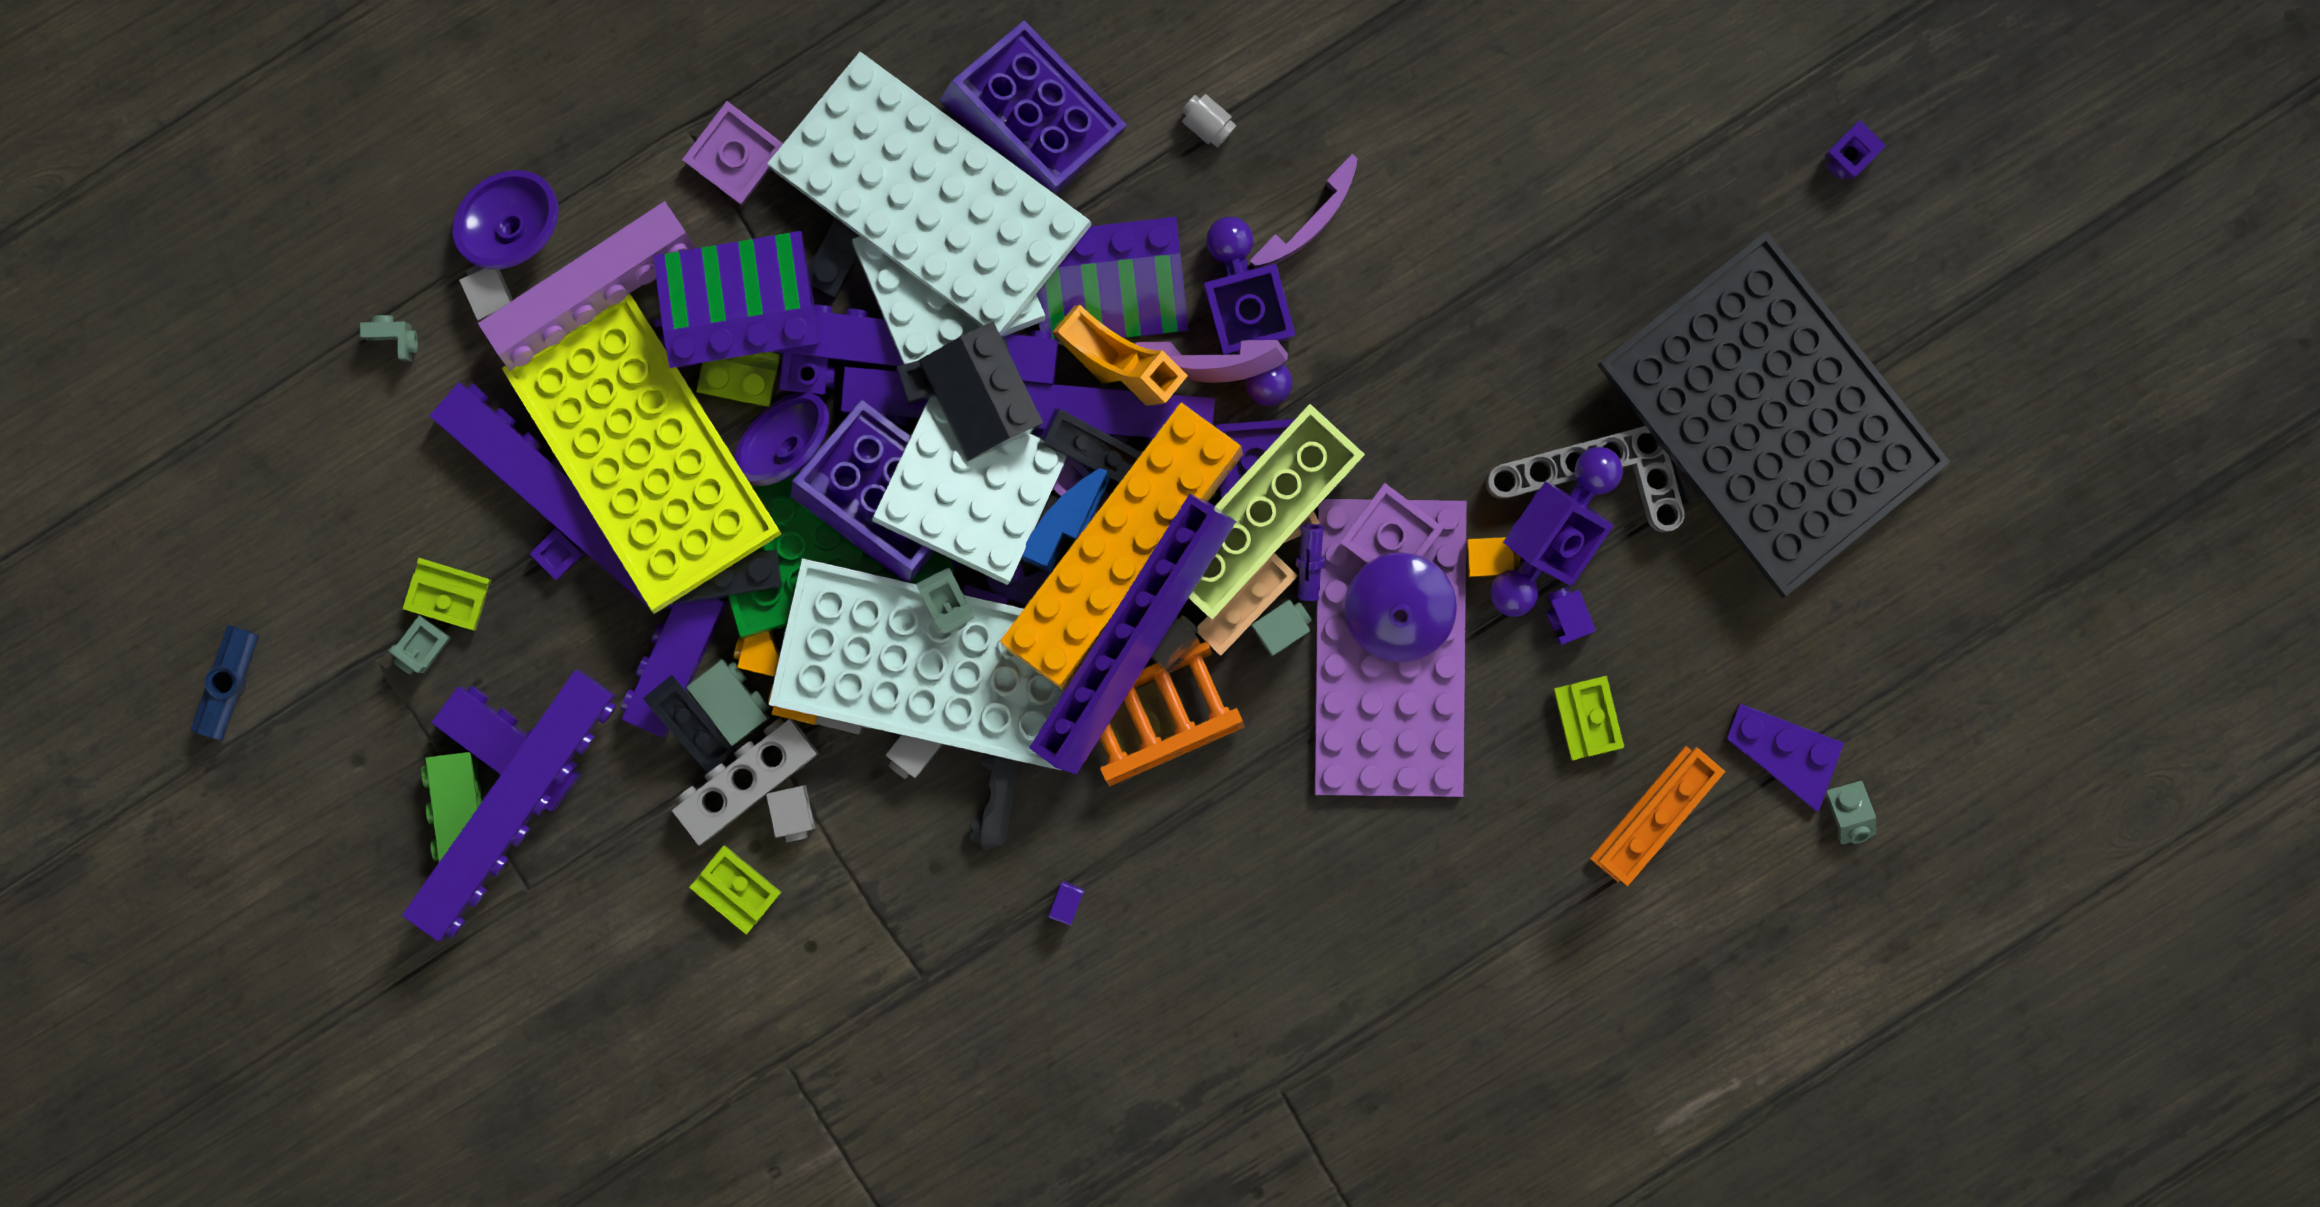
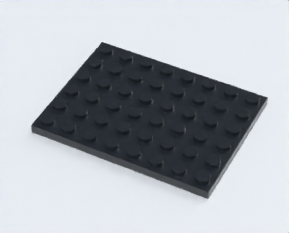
[1597,231,1951,598]

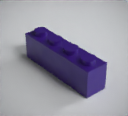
[620,599,728,738]
[431,685,582,811]

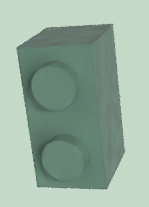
[1251,600,1312,656]
[687,660,770,746]

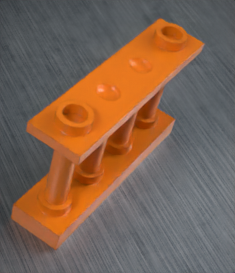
[1100,640,1245,787]
[1590,746,1726,886]

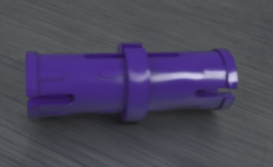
[1296,523,1325,601]

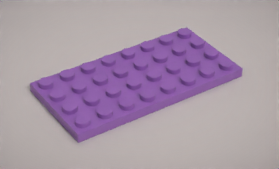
[1315,499,1467,797]

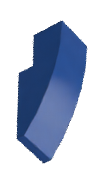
[1021,468,1110,573]

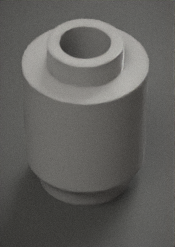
[1181,94,1237,148]

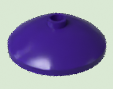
[453,170,559,269]
[735,393,829,486]
[1345,553,1457,662]

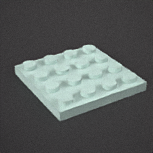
[852,236,1045,365]
[872,396,1067,585]

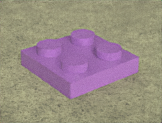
[682,101,783,206]
[1339,483,1444,563]

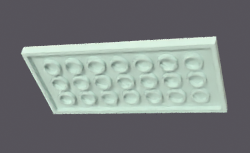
[767,52,1091,336]
[769,558,1064,770]

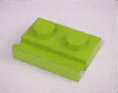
[697,352,781,407]
[403,558,491,631]
[1553,676,1624,760]
[689,845,782,934]

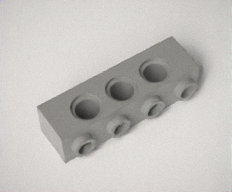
[672,718,819,845]

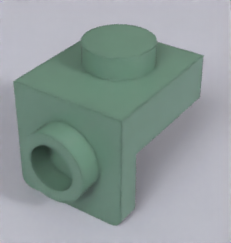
[360,315,418,362]
[916,568,974,634]
[389,615,451,675]
[1827,781,1877,844]

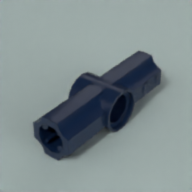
[191,625,260,740]

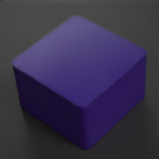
[1048,881,1085,926]

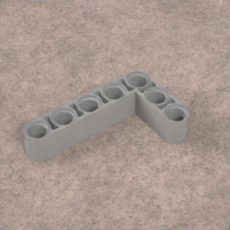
[1486,426,1685,532]

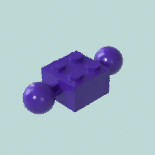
[1204,216,1295,406]
[1490,447,1623,617]

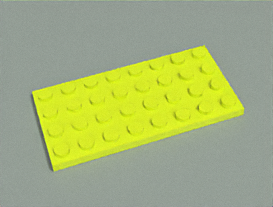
[502,293,781,614]

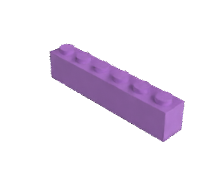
[478,201,696,371]

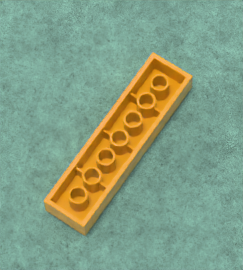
[1000,403,1243,692]

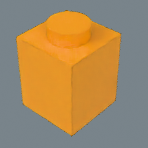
[1466,537,1520,577]

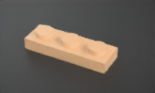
[1194,553,1298,656]

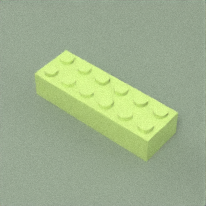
[1189,404,1365,620]

